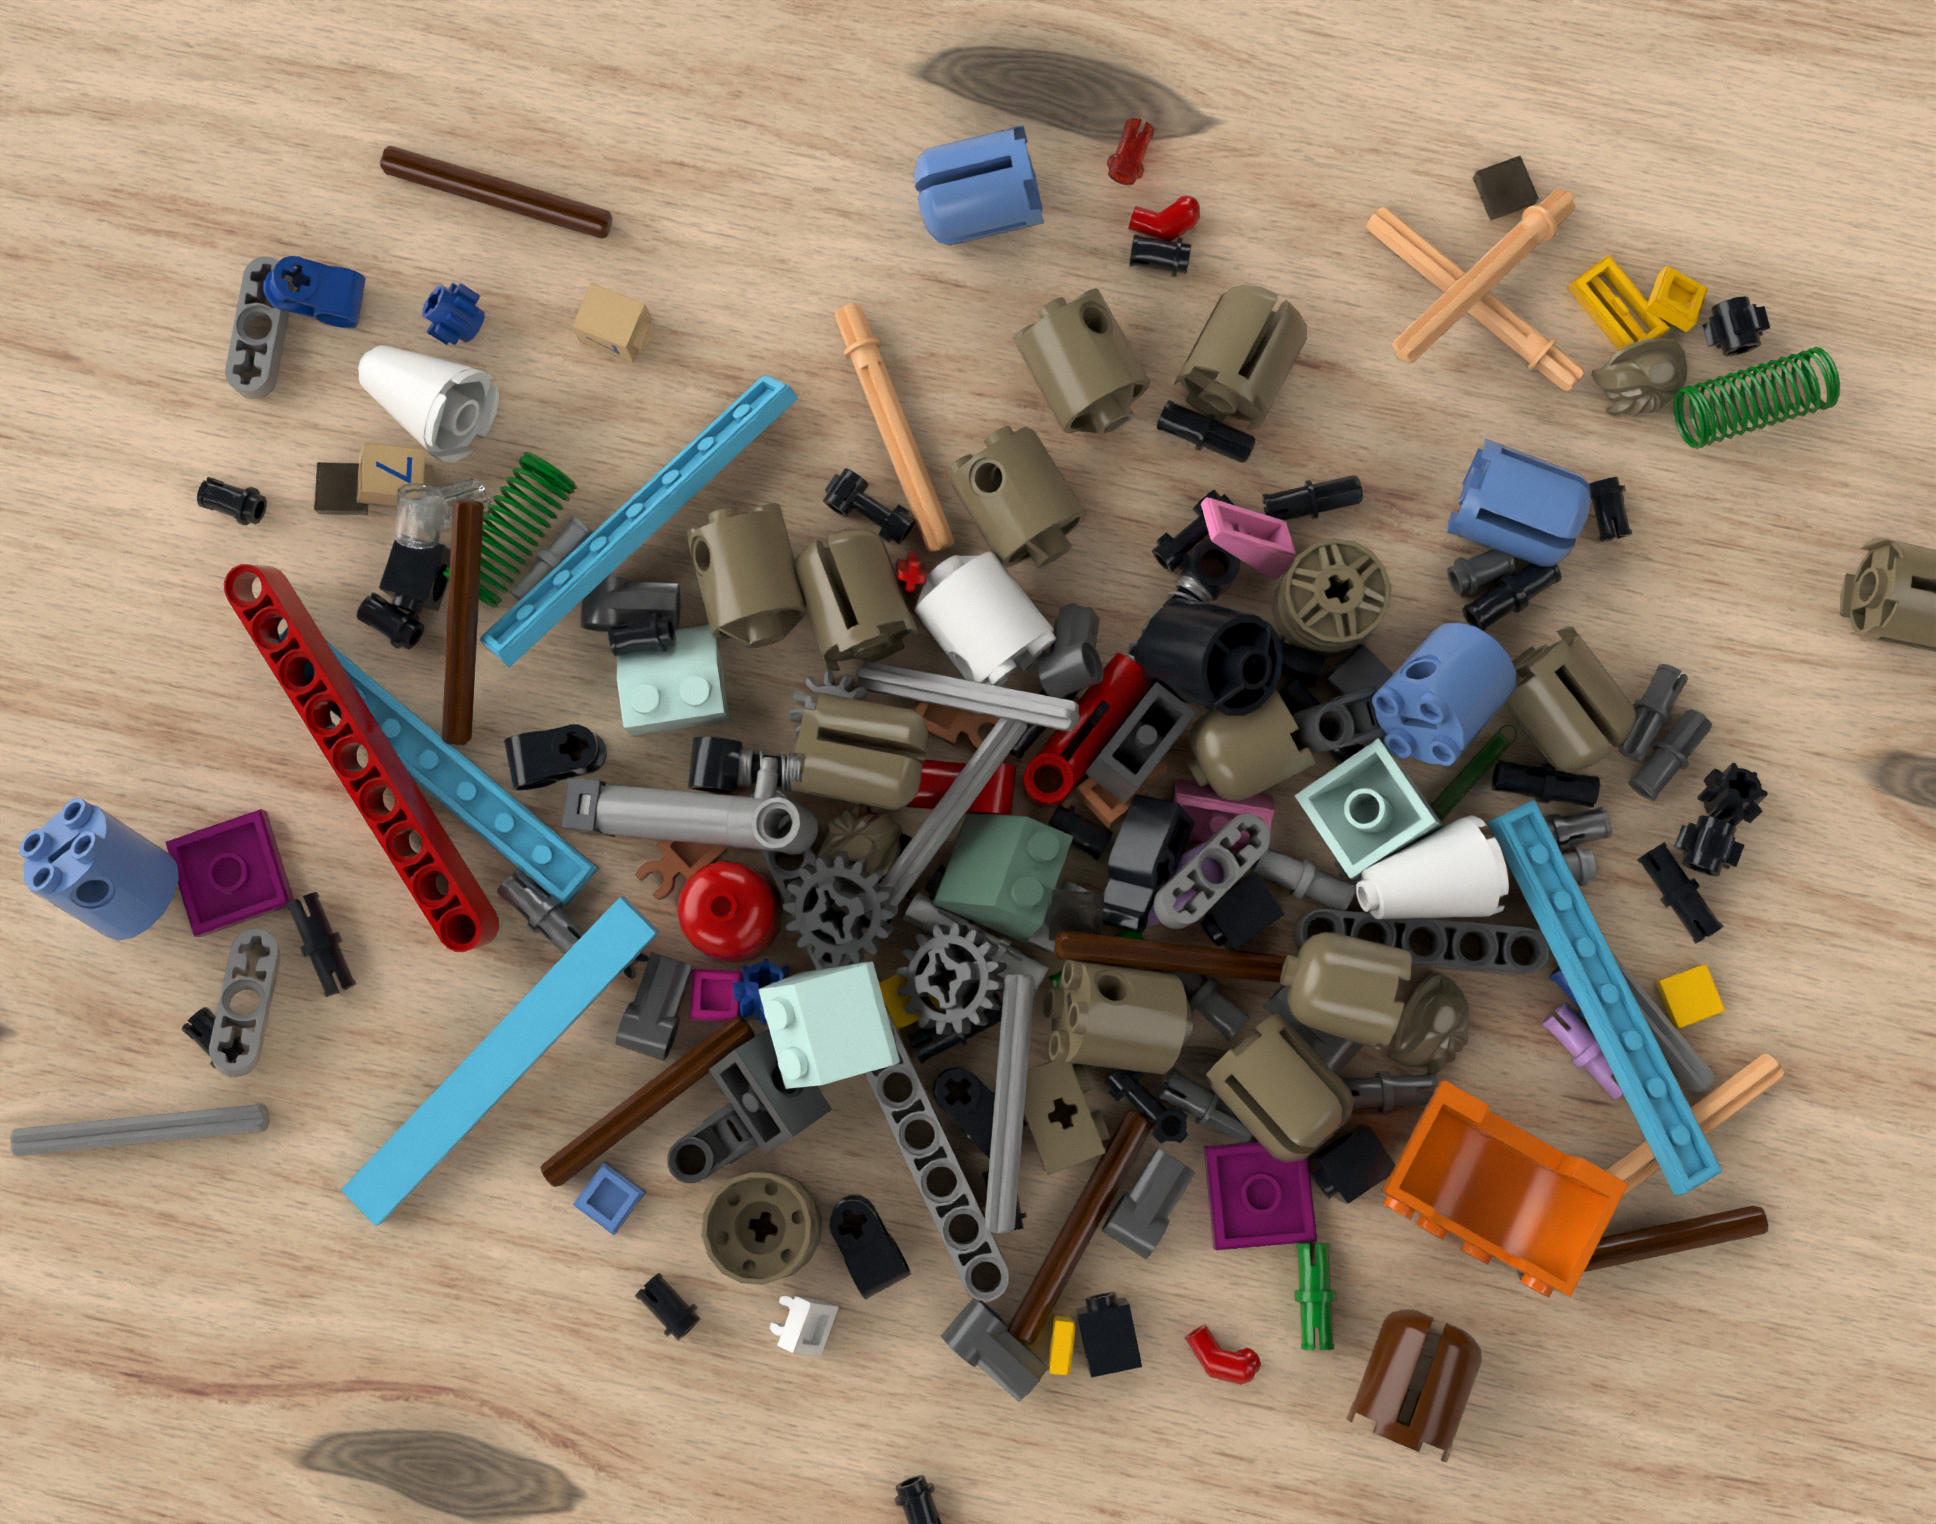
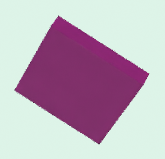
[165,809,294,937]
[1203,1141,1317,1250]

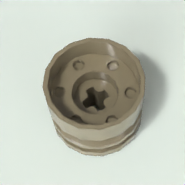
[1273,538,1391,658]
[701,1172,822,1285]

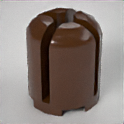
[1347,1309,1482,1463]

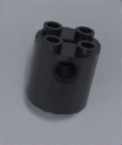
[1134,598,1283,716]

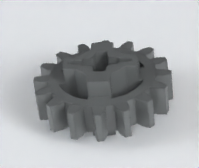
[783,851,898,966]
[897,923,1007,1035]

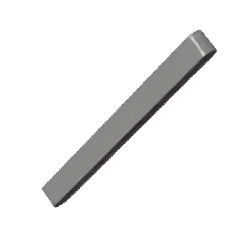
[750,789,1010,1302]

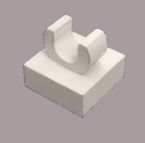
[770,1296,839,1356]

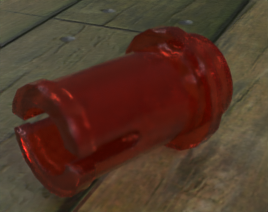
[1107,118,1155,185]

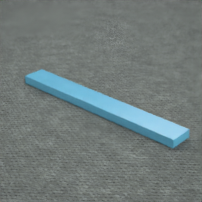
[479,374,798,668]
[280,627,599,907]
[1487,800,1722,1196]
[341,896,660,1226]

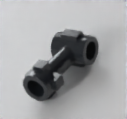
[823,468,915,545]
[1152,490,1234,573]
[1104,1069,1188,1144]

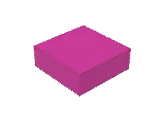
[690,969,744,1021]

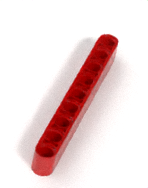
[224,564,499,952]

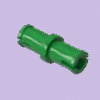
[1294,1243,1336,1350]

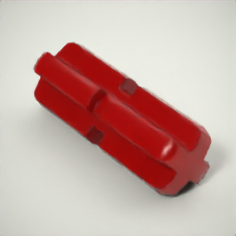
[896,551,927,592]

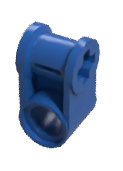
[263,256,366,328]

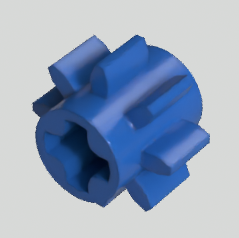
[422,283,485,345]
[733,959,790,1025]

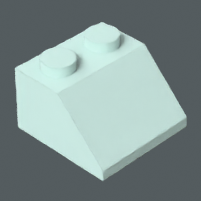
[617,625,730,737]
[1295,738,1444,880]
[758,961,900,1089]

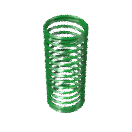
[1673,347,1840,449]
[443,452,577,608]

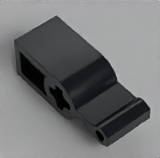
[1093,794,1195,934]

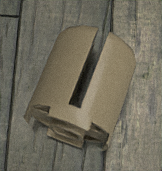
[1174,285,1307,430]
[794,529,920,671]
[1840,538,1936,652]
[1504,626,1636,771]
[791,691,929,810]
[1206,1011,1354,1163]

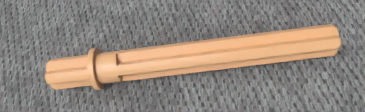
[1392,188,1576,364]
[1366,206,1585,392]
[835,303,954,553]
[1606,1053,1785,1198]

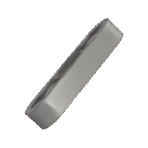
[225,256,294,399]
[1154,814,1270,929]
[209,929,280,1077]

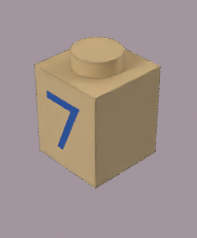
[571,283,654,363]
[357,443,433,509]

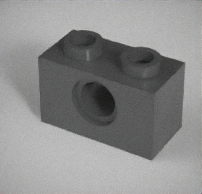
[1085,682,1197,804]
[709,1029,832,1156]

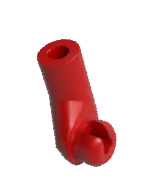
[1128,195,1200,241]
[1185,1324,1261,1385]

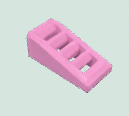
[1201,497,1297,579]

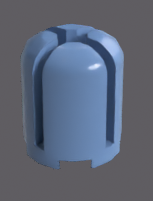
[913,125,1044,246]
[1447,438,1591,567]

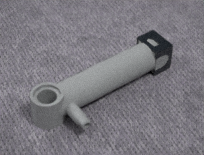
[561,757,818,855]

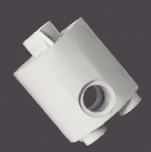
[914,552,1057,687]

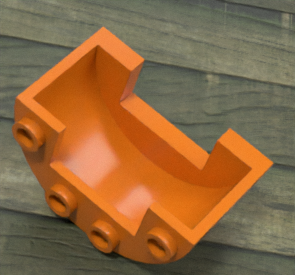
[1382,1080,1629,1298]

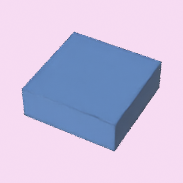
[573,1162,647,1235]

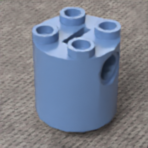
[1372,622,1516,766]
[19,798,179,941]

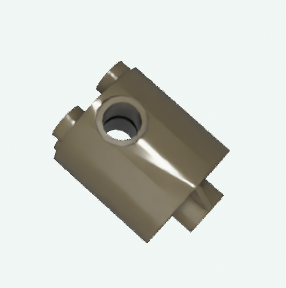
[1013,288,1150,435]
[946,426,1087,568]
[686,503,807,648]
[1044,960,1193,1074]

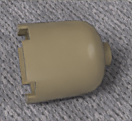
[1186,688,1315,802]
[1280,932,1412,1050]

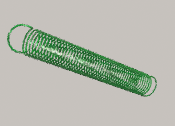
[1430,725,1517,821]

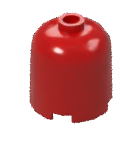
[677,861,782,963]

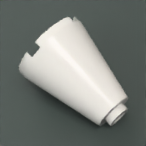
[358,345,499,463]
[1356,815,1509,919]

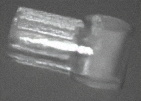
[394,478,491,549]

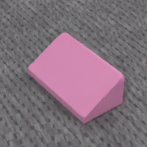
[1171,779,1274,850]

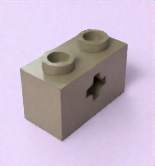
[1024,1061,1110,1175]

